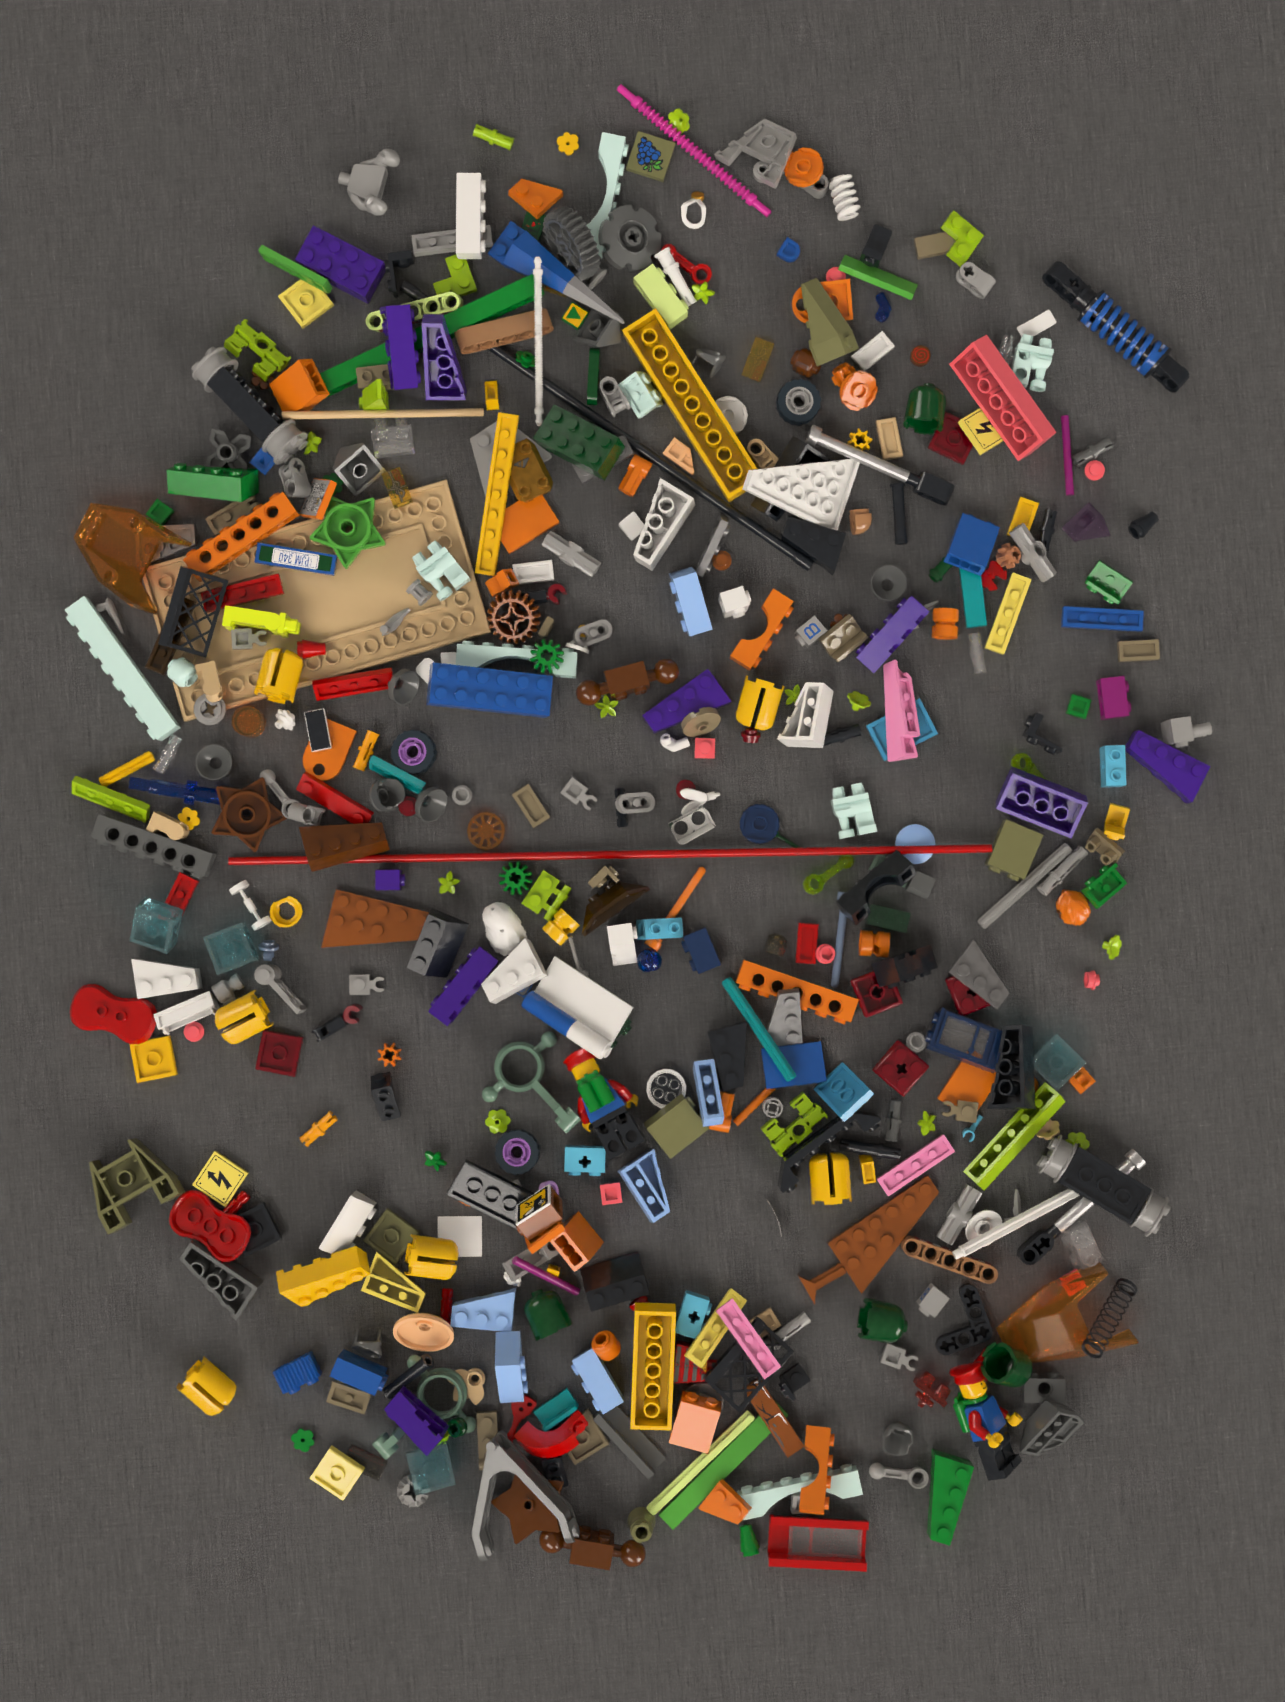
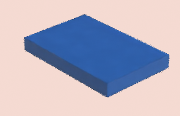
[761,1041,827,1090]

